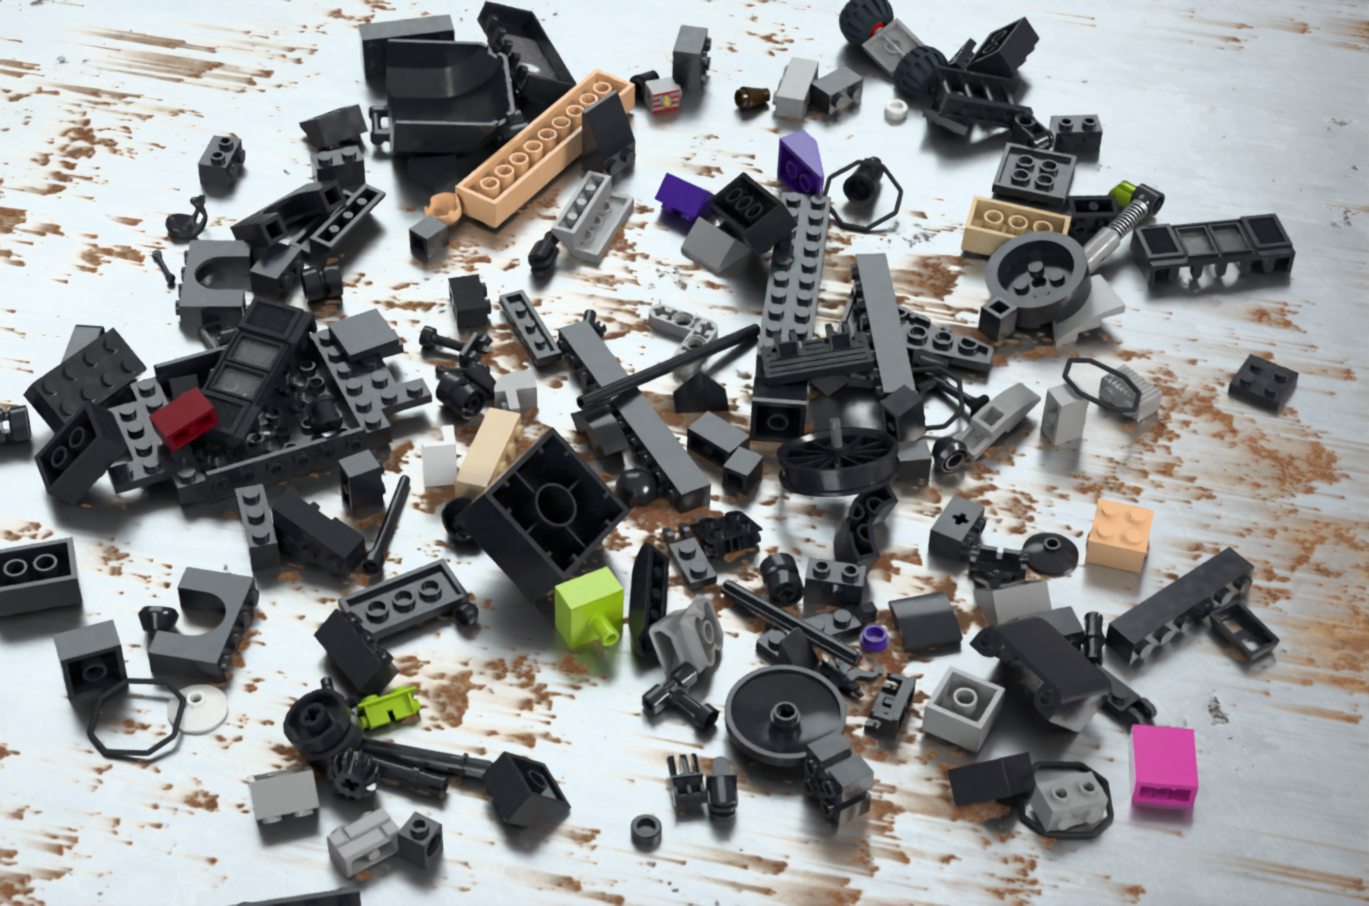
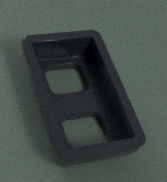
[1210,600,1280,661]

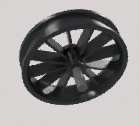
[776,418,901,497]

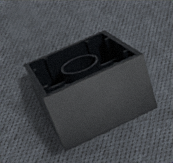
[454,427,631,603]

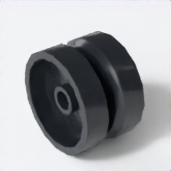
[283,688,364,769]

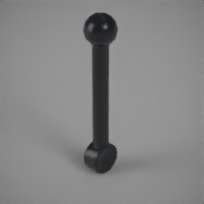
[152,250,176,283]
[435,364,490,375]

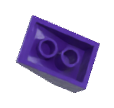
[777,129,824,196]

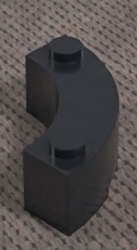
[833,484,898,576]

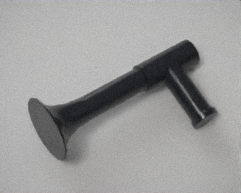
[915,372,990,417]

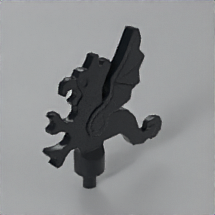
[817,657,884,698]

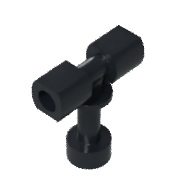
[642,662,719,730]

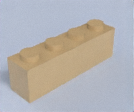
[454,407,524,500]

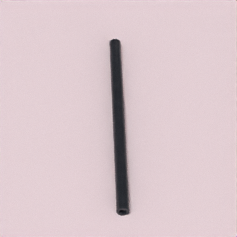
[576,323,760,410]

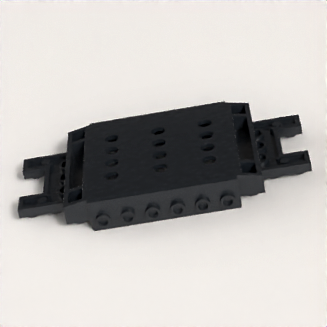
[107,329,433,504]

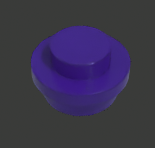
[859,624,889,652]

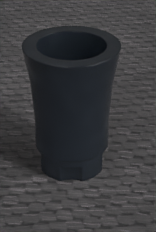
[843,156,884,205]

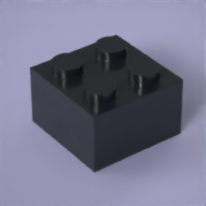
[672,25,712,93]
[53,619,129,701]

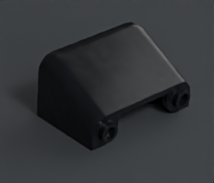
[969,616,1112,733]

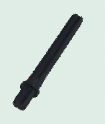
[356,738,493,778]

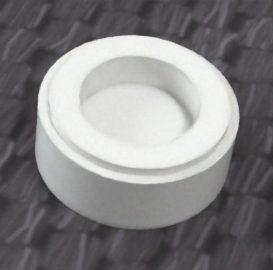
[884,99,908,120]

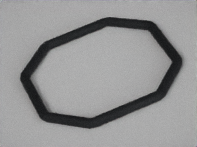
[823,160,903,231]
[1062,358,1142,413]
[911,366,965,431]
[87,678,186,756]
[1017,761,1114,838]

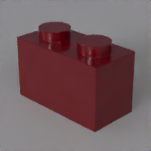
[149,387,219,453]

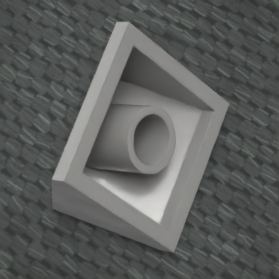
[681,217,751,274]

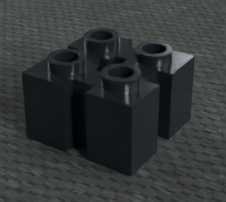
[803,730,874,827]

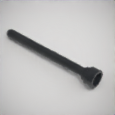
[360,475,410,576]

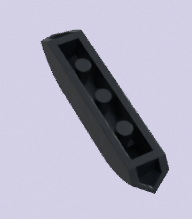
[628,541,670,656]

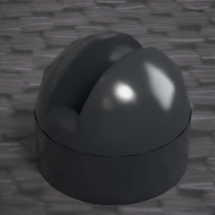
[453,602,479,628]

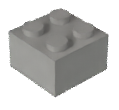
[922,666,1006,753]

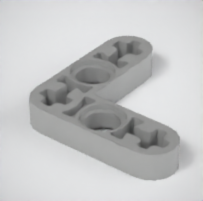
[648,304,718,375]

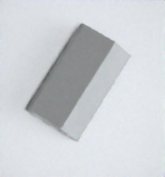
[551,171,634,263]

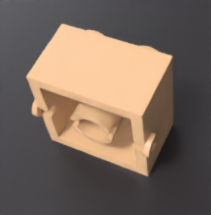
[1085,498,1155,574]

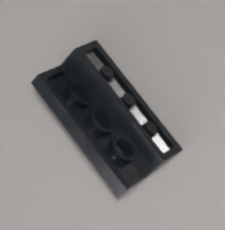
[288,183,386,260]

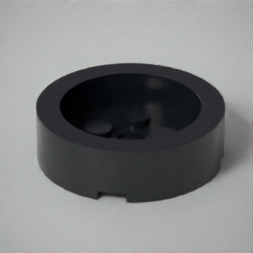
[985,231,1092,328]

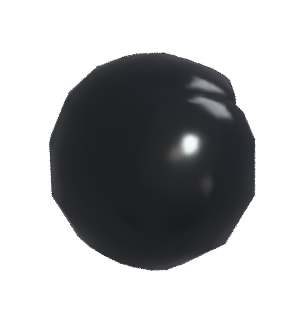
[614,469,658,509]
[441,496,473,542]

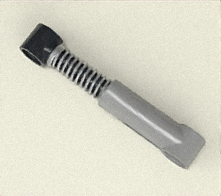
[1082,183,1165,275]

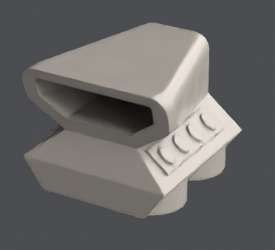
[649,593,724,678]

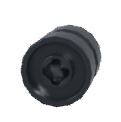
[300,263,343,302]
[435,371,486,420]
[0,405,31,444]
[759,552,805,608]

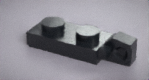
[804,602,878,648]

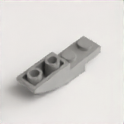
[956,383,1041,462]

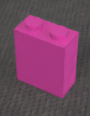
[1128,724,1199,806]

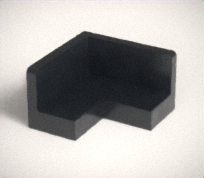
[947,752,1036,806]

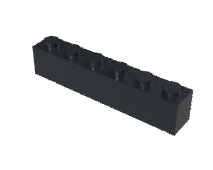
[1105,547,1255,664]

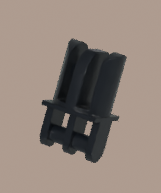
[666,753,706,807]
[705,756,738,822]

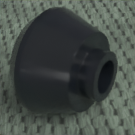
[932,437,968,472]
[138,606,179,638]

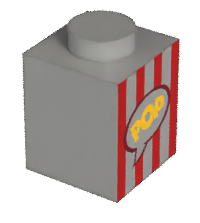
[645,77,682,114]

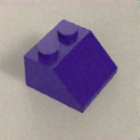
[654,172,715,223]

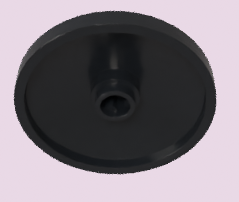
[724,665,847,766]

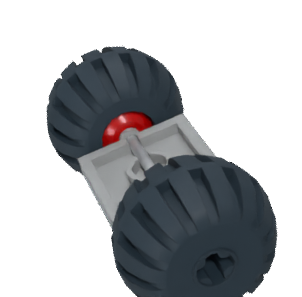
[839,0,949,98]

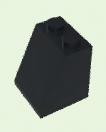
[750,377,808,443]

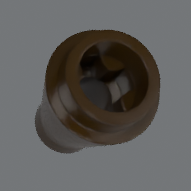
[734,86,771,110]

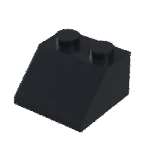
[299,104,368,150]
[481,751,572,827]

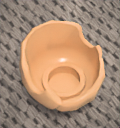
[424,192,462,227]

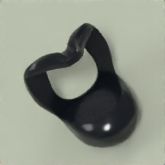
[165,194,208,238]

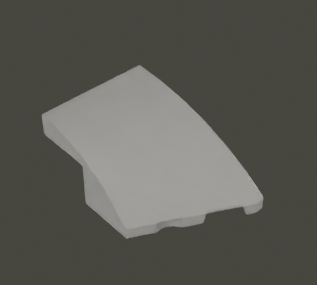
[1052,274,1126,346]

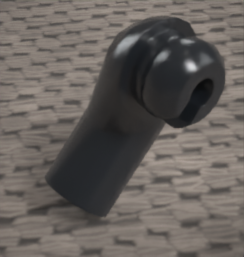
[582,309,607,338]

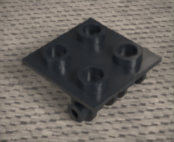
[690,510,763,558]

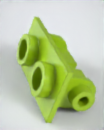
[355,686,421,730]

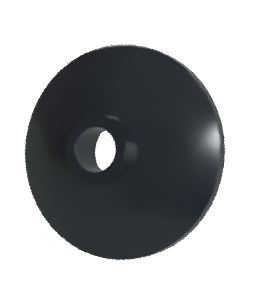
[1022,532,1079,576]

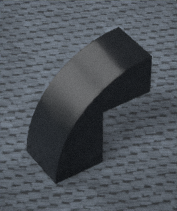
[571,404,629,460]

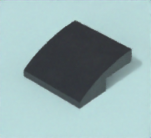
[888,591,963,653]

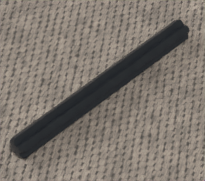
[720,580,863,667]

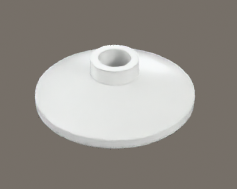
[167,684,229,733]

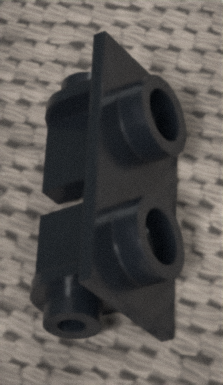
[968,543,1029,579]

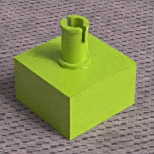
[555,566,624,649]

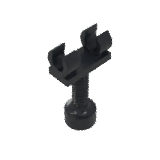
[419,325,493,367]

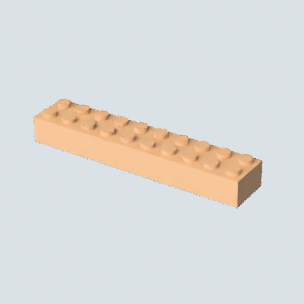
[455,68,635,228]

